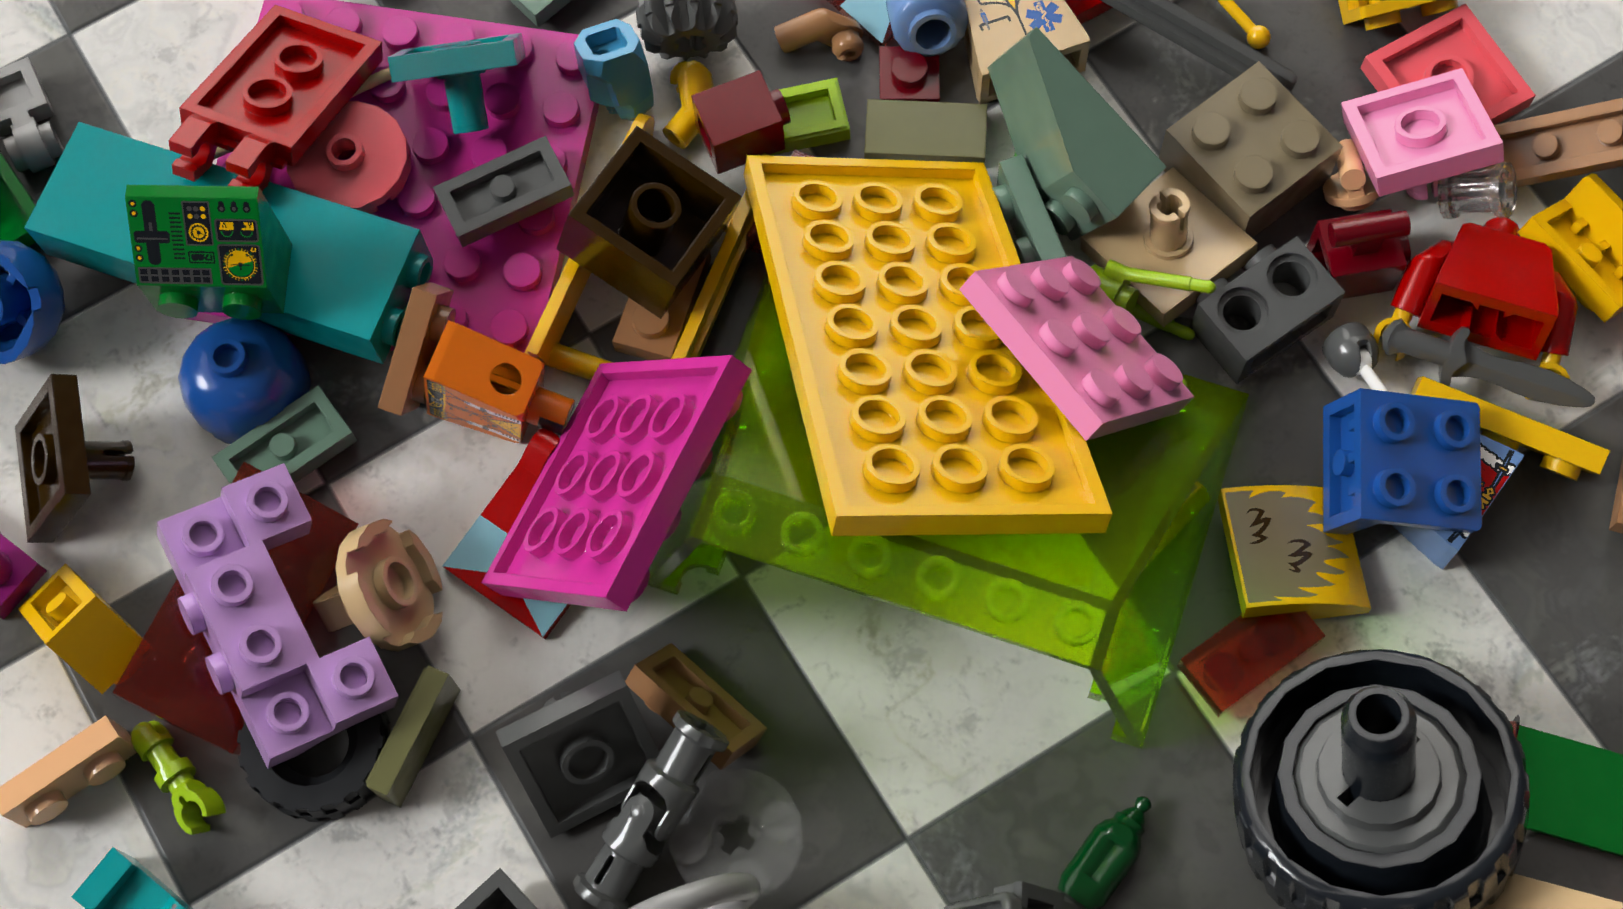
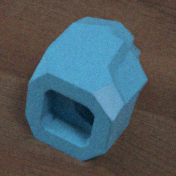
[574,19,654,121]

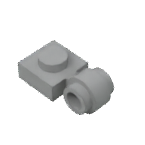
[0,57,64,174]

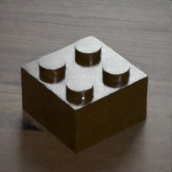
[556,126,742,319]

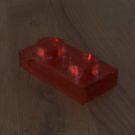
[1177,611,1326,718]

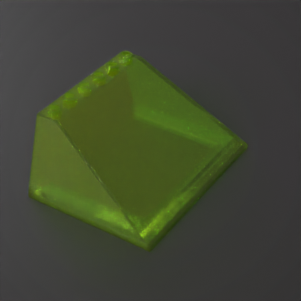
[648,272,1249,749]

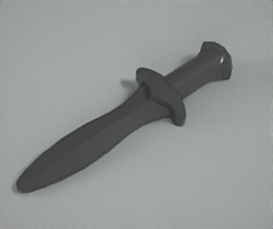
[1382,318,1595,407]

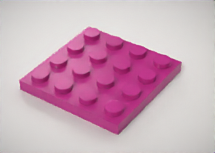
[481,355,752,612]

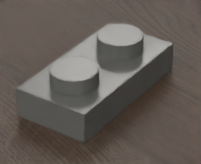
[433,136,574,248]

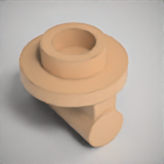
[1323,139,1379,211]

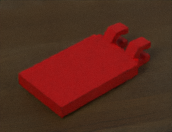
[168,5,383,191]

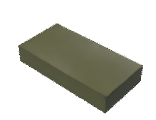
[864,99,987,164]
[366,665,461,808]

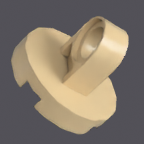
[313,519,443,652]

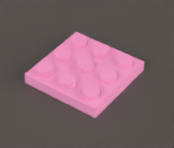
[959,256,1195,441]

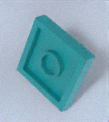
[387,33,525,134]

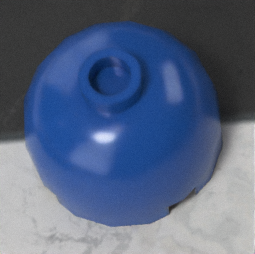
[0,239,65,364]
[178,318,311,444]

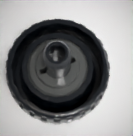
[1232,649,1530,909]

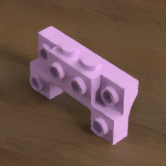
[157,463,399,769]

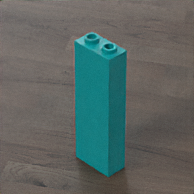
[24,122,433,364]

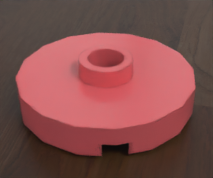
[287,101,411,214]

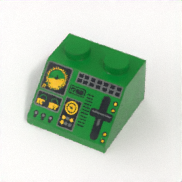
[125,184,292,320]

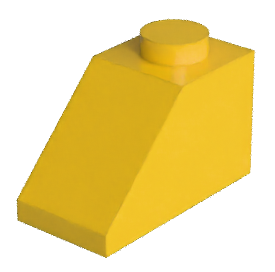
[18,563,151,694]

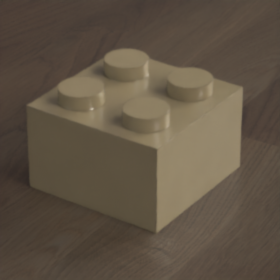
[1159,61,1343,238]

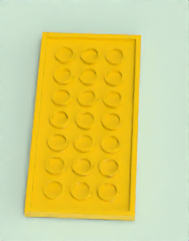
[743,155,1113,536]

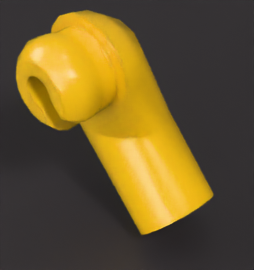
[662,60,714,149]

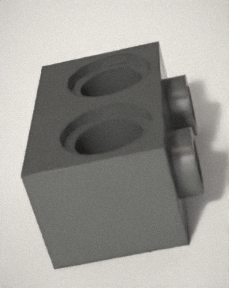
[1190,236,1345,384]

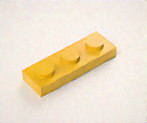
[1410,376,1610,481]

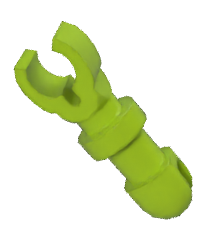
[131,720,226,835]

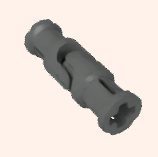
[572,710,729,909]

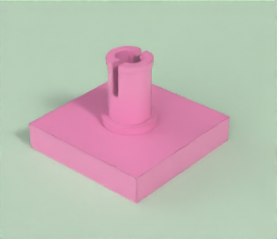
[1341,68,1504,200]

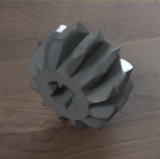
[636,0,738,61]

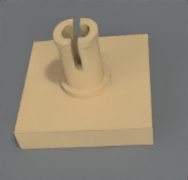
[1080,167,1258,327]

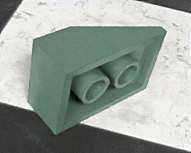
[988,26,1167,241]

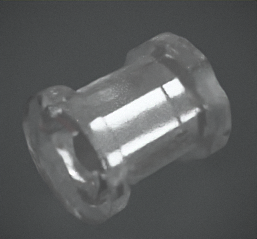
[1438,162,1517,219]

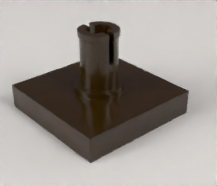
[15,374,135,543]

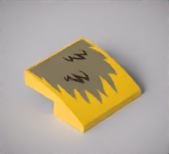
[1218,485,1371,621]

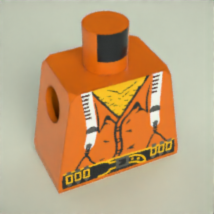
[423,320,575,443]

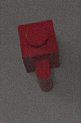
[1307,209,1411,299]

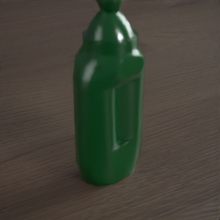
[1057,796,1152,909]

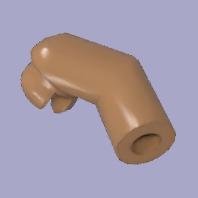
[774,8,864,61]

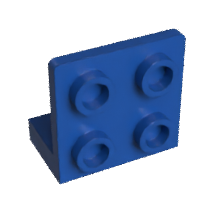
[1323,388,1482,535]

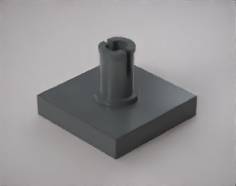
[495,670,659,838]

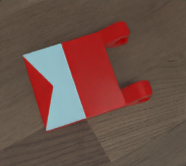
[442,428,571,640]

